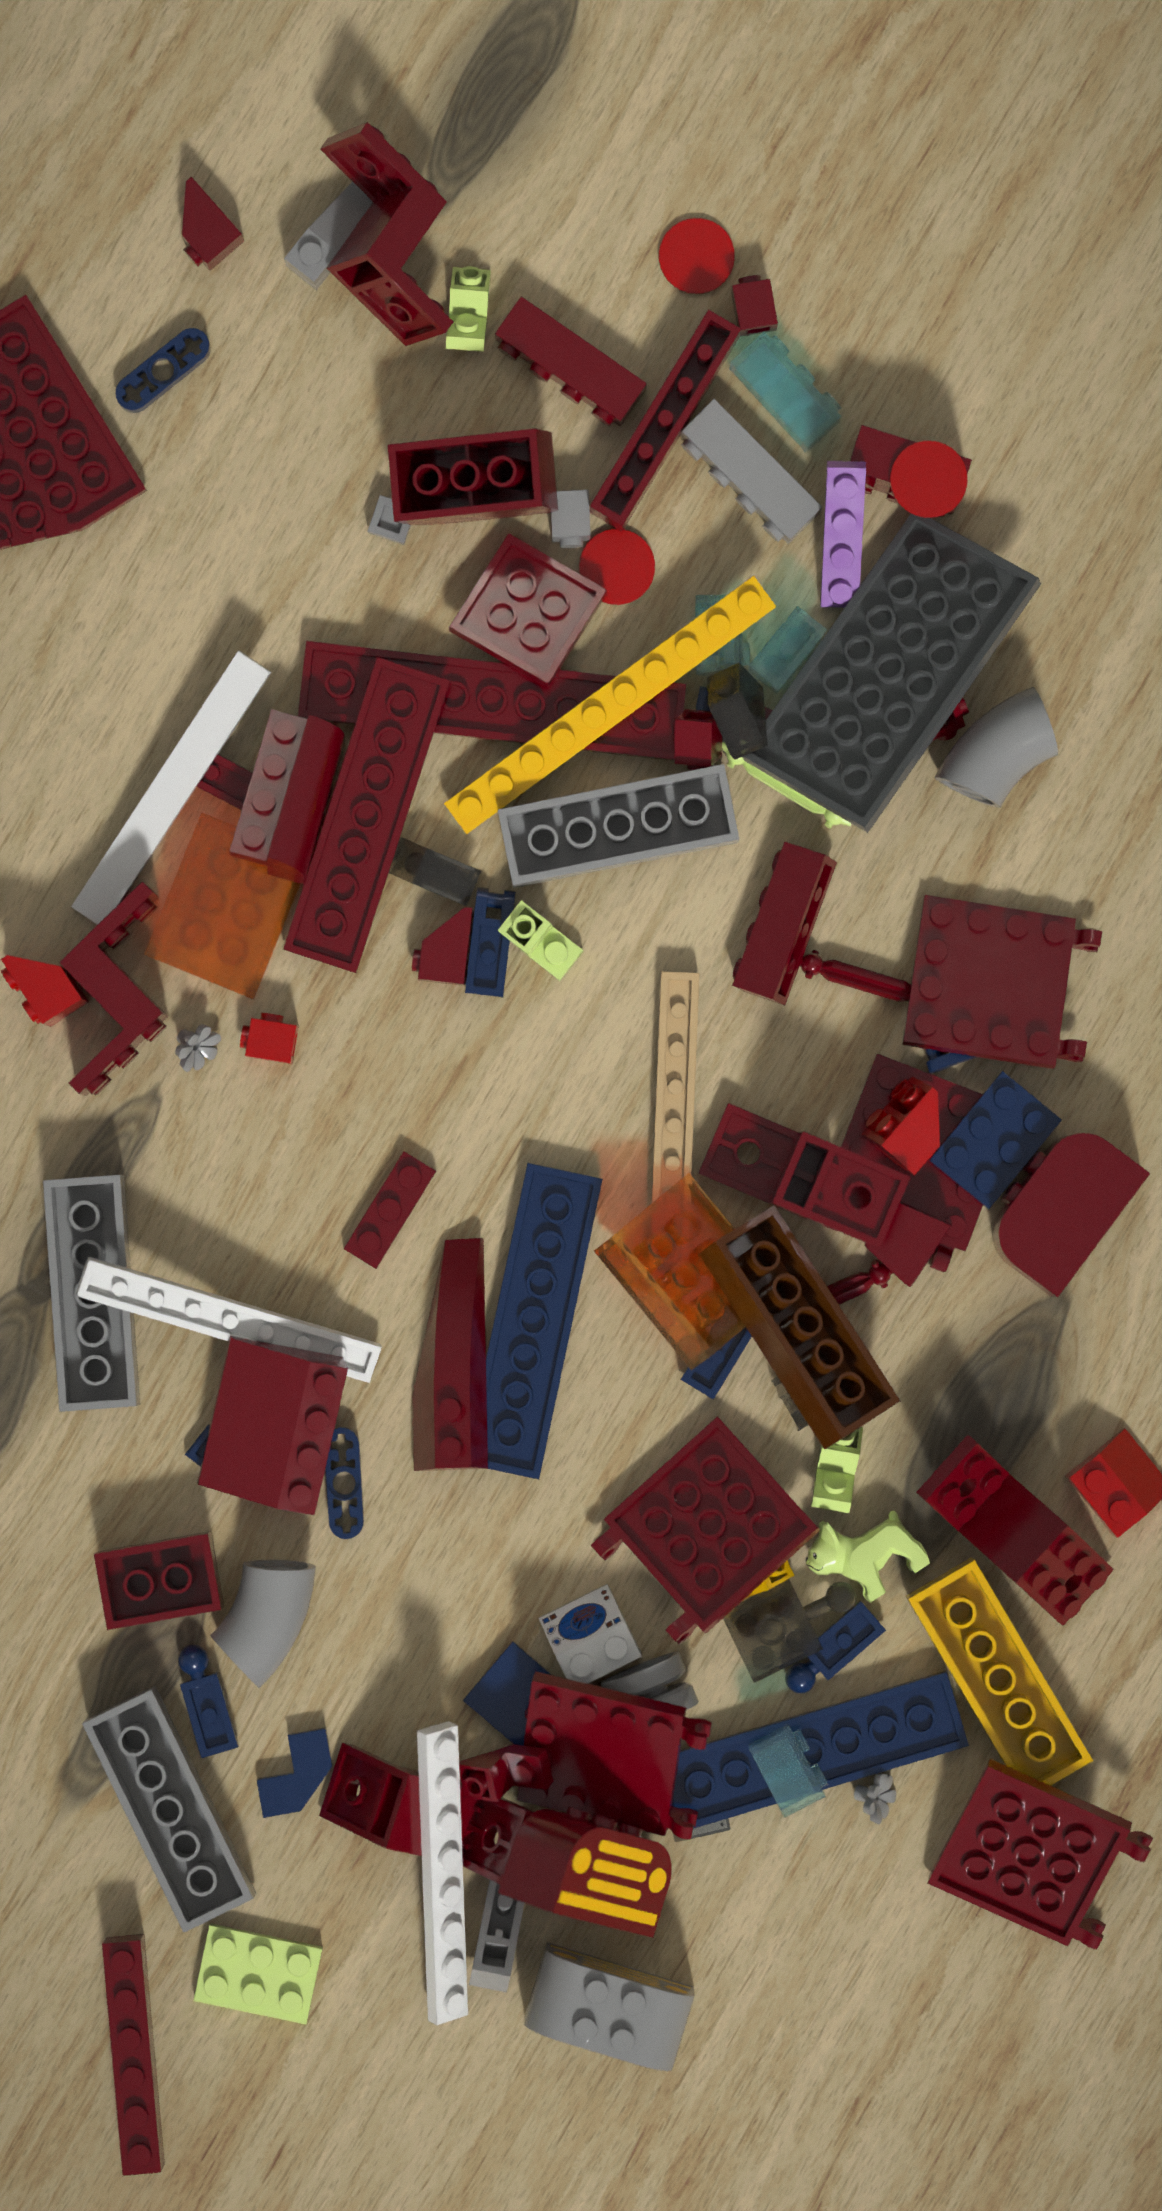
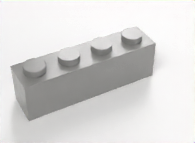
[681,399,822,544]

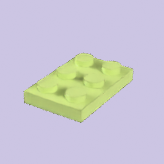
[193,1923,323,2025]

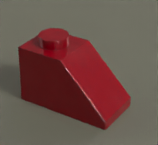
[182,177,244,271]
[412,907,473,986]

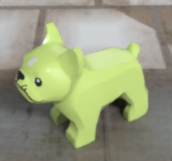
[805,1511,930,1602]

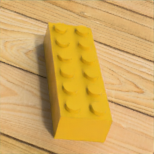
[905,1557,1093,1786]

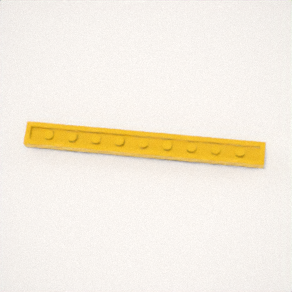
[444,575,777,834]

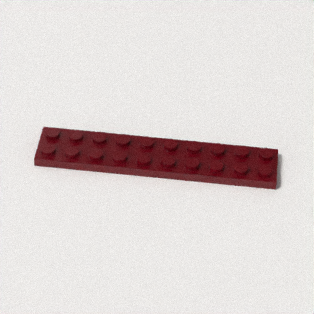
[298,641,687,761]

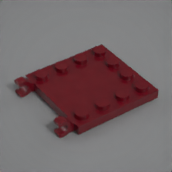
[902,895,1102,1069]
[823,1053,983,1272]
[591,1416,820,1645]
[517,1672,712,1839]
[927,1759,1153,1949]

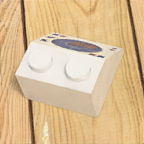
[539,1584,642,1684]

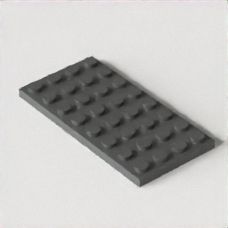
[741,514,1041,833]

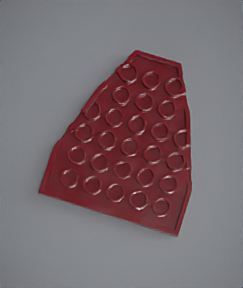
[0,294,147,550]

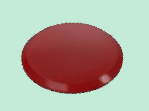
[659,218,735,294]
[890,441,968,518]
[579,529,655,605]

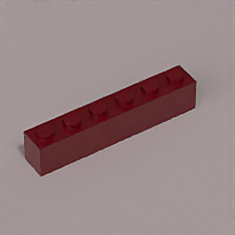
[590,309,741,532]
[102,1934,165,2176]

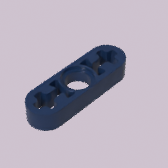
[115,328,211,413]
[326,1427,364,1539]

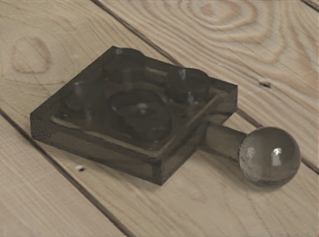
[723,1579,856,1683]

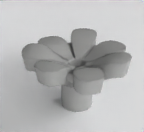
[175,1024,221,1072]
[854,1774,896,1824]

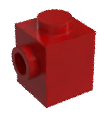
[240,1012,299,1065]

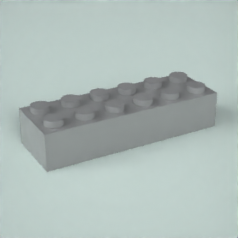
[498,764,740,888]
[43,1175,141,1412]
[82,1686,256,1933]

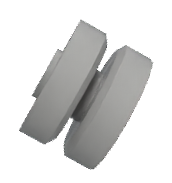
[601,1651,699,1710]

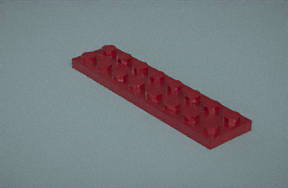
[283,657,451,973]

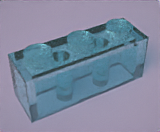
[729,332,841,453]

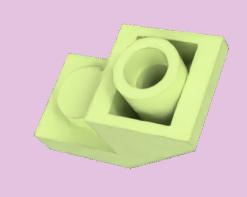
[446,266,491,352]
[498,900,584,981]
[811,1426,863,1513]

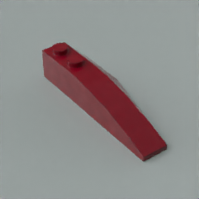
[412,1238,488,1471]

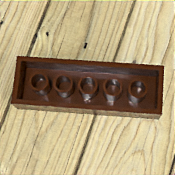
[699,1205,900,1450]

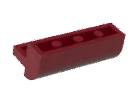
[229,709,345,884]

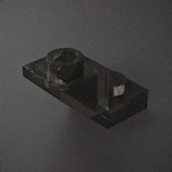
[389,837,481,906]

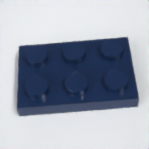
[929,1071,1062,1209]

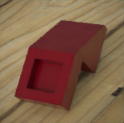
[459,1745,553,1802]

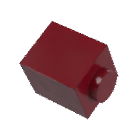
[731,275,778,337]
[674,709,722,770]

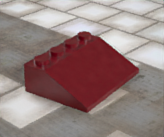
[197,1336,348,1516]

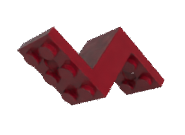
[320,122,454,346]
[59,881,168,1096]
[698,1103,911,1249]
[916,1435,1114,1626]
[319,1743,533,1884]

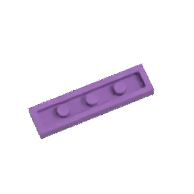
[820,461,866,608]

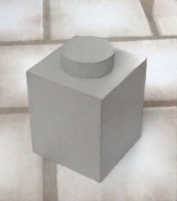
[551,490,591,548]

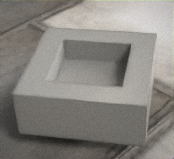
[368,495,411,545]

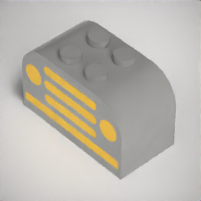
[524,1942,695,2071]

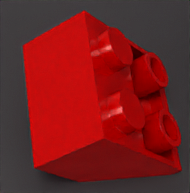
[1,955,89,1027]
[862,1076,940,1175]

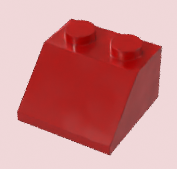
[1065,1428,1162,1538]

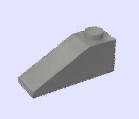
[284,182,373,291]
[469,1880,524,1992]

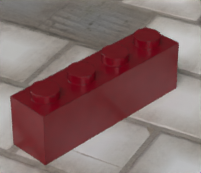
[495,296,647,427]
[732,841,837,1006]

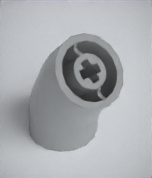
[935,687,1058,808]
[210,1560,316,1688]

